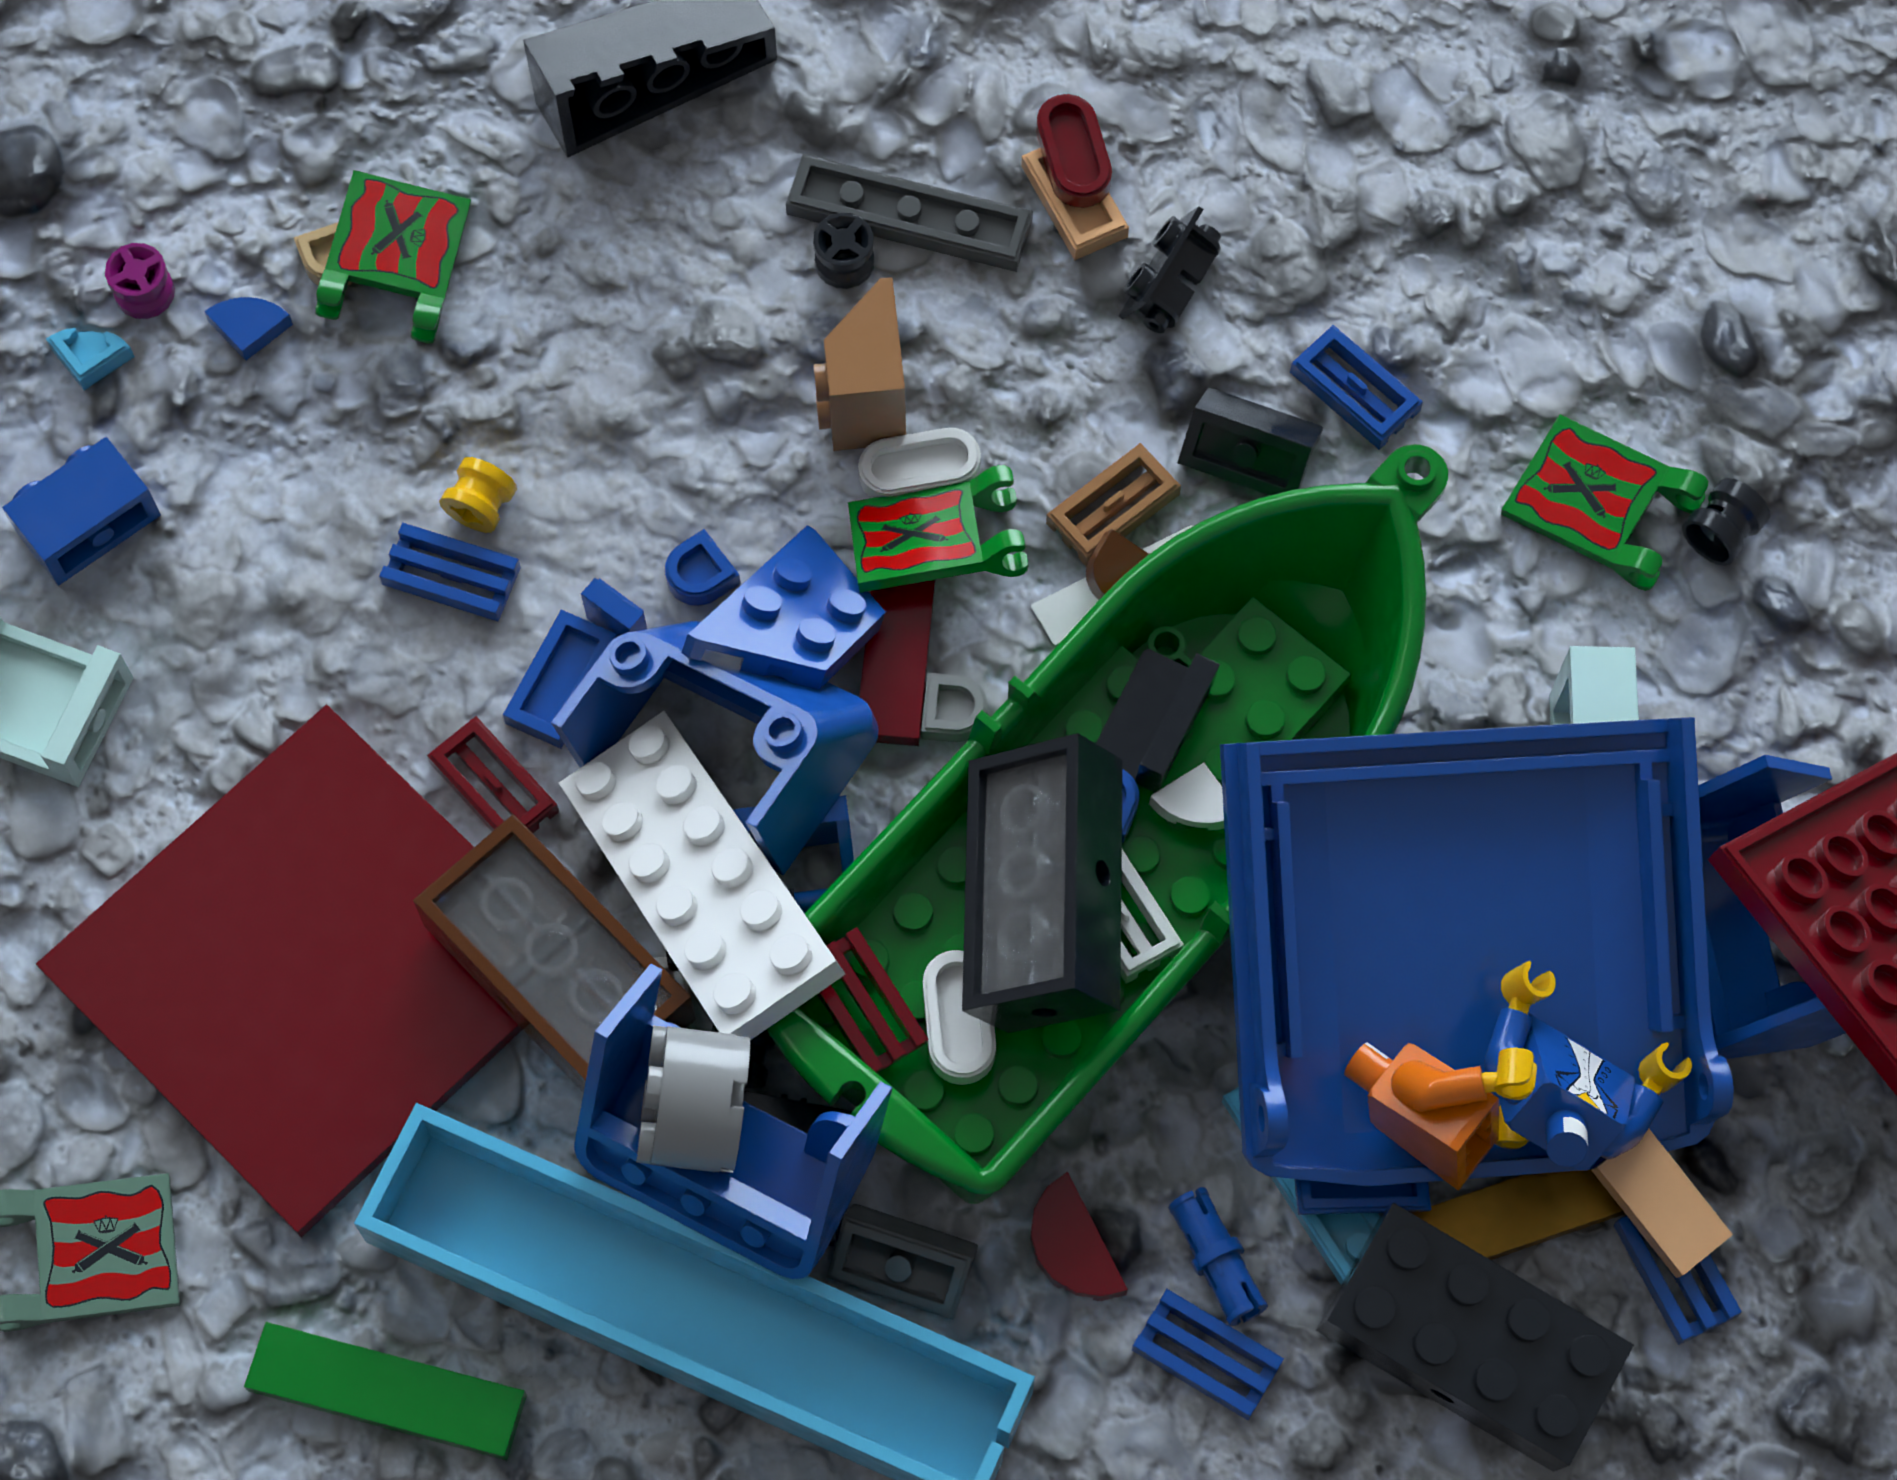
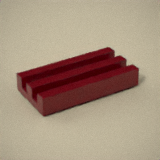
[427,716,559,834]
[817,927,929,1073]

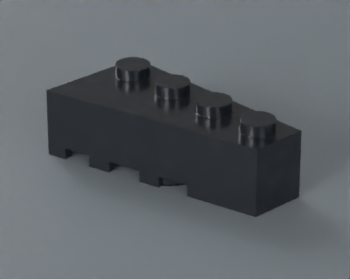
[523,0,777,158]

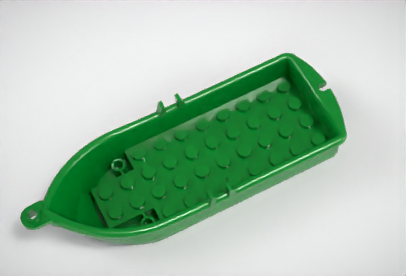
[766,444,1448,1204]

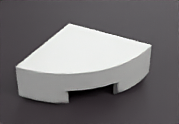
[1149,763,1224,830]

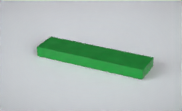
[244,1322,527,1461]

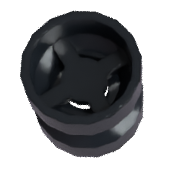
[1682,478,1771,566]

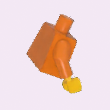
[1344,1042,1537,1191]

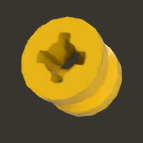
[439,457,517,533]

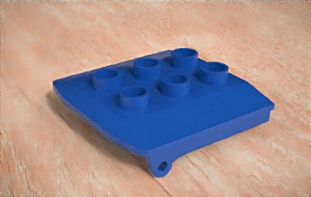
[1220,717,1734,1187]

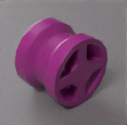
[104,243,175,319]

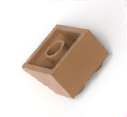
[813,277,906,451]

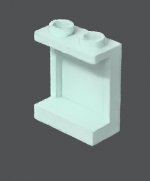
[0,617,134,787]

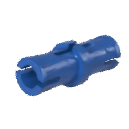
[1168,1187,1268,1326]

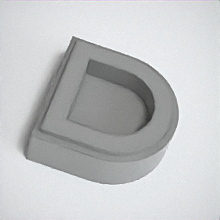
[921,673,988,742]

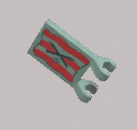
[0,1173,180,1332]

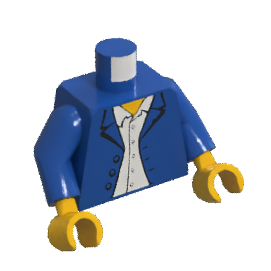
[1484,961,1692,1171]

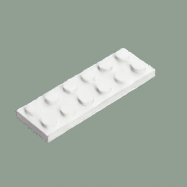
[559,711,845,1040]

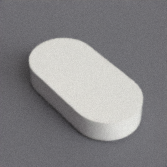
[858,428,981,498]
[923,950,996,1085]

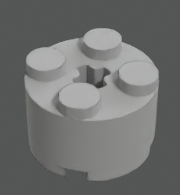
[636,1026,750,1173]

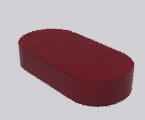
[1036,94,1112,208]

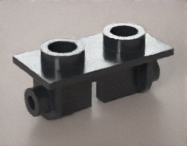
[1118,206,1221,334]

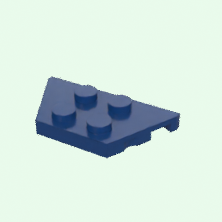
[681,525,886,690]

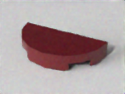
[1030,1171,1128,1301]

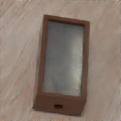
[413,814,696,1093]

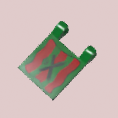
[315,170,471,343]
[1501,414,1709,591]
[848,465,1029,593]

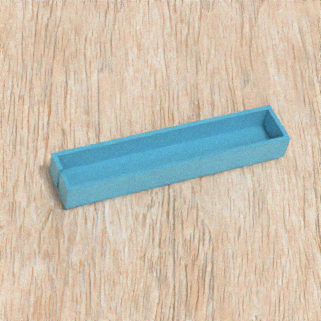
[354,1103,1035,1480]

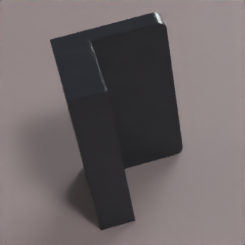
[1177,388,1323,495]
[1096,649,1220,793]

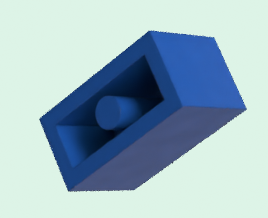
[2,436,161,586]

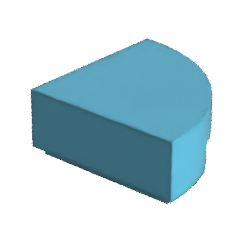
[46,328,135,391]

